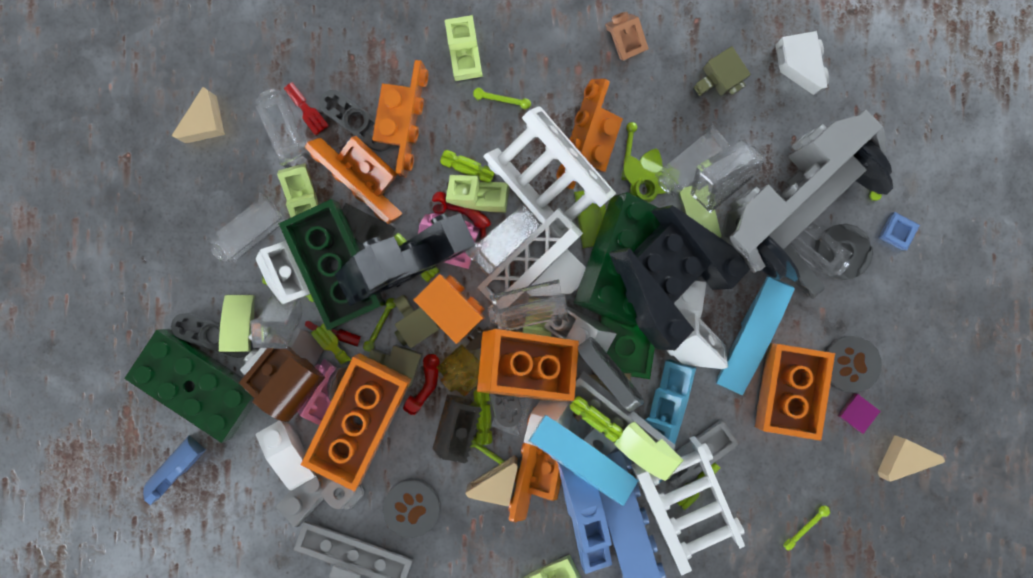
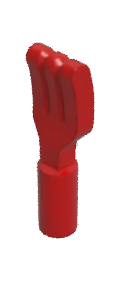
[284,82,329,136]
[305,321,361,347]

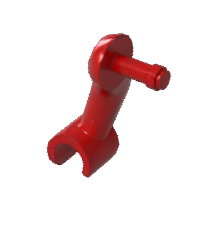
[432,192,491,240]
[403,354,440,415]

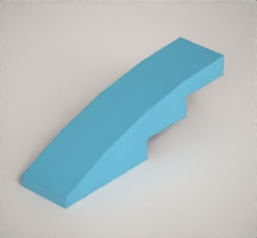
[716,276,795,395]
[633,359,696,483]
[528,415,638,506]

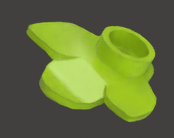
[623,148,679,203]

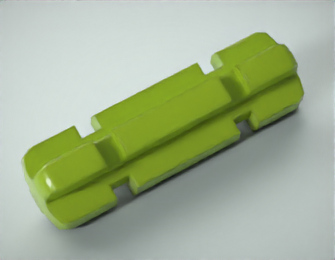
[440,150,495,183]
[473,389,492,445]
[569,396,623,442]

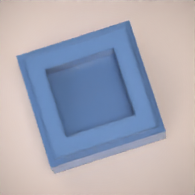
[878,212,920,251]

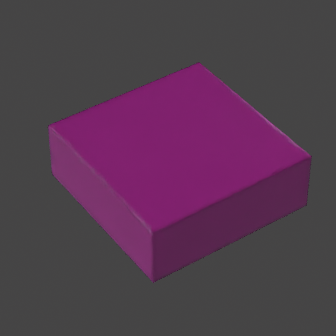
[837,393,881,434]

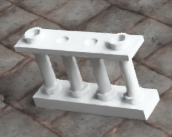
[483,106,616,237]
[631,436,745,575]

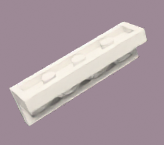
[477,208,583,316]

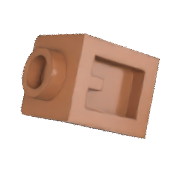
[605,12,649,60]

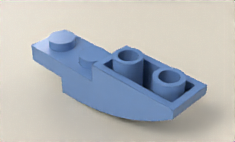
[558,462,612,574]

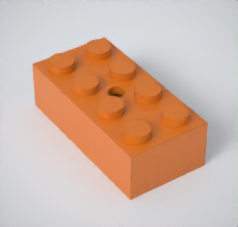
[300,353,412,492]

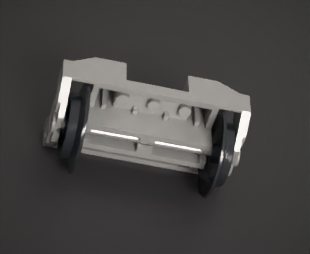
[720,109,893,282]

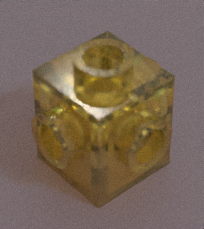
[436,344,480,397]

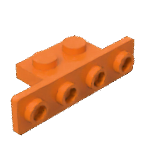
[372,60,429,177]
[556,78,623,189]
[304,136,402,224]
[509,407,561,522]

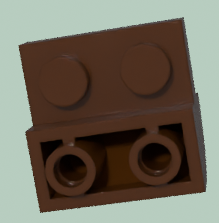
[239,338,326,422]

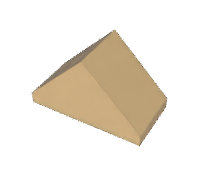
[171,87,225,143]
[878,435,945,482]
[465,455,518,507]

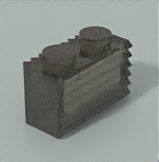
[432,394,482,463]

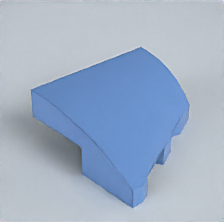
[143,435,206,505]

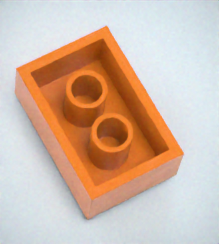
[414,274,486,344]
[477,329,579,402]
[754,343,835,441]

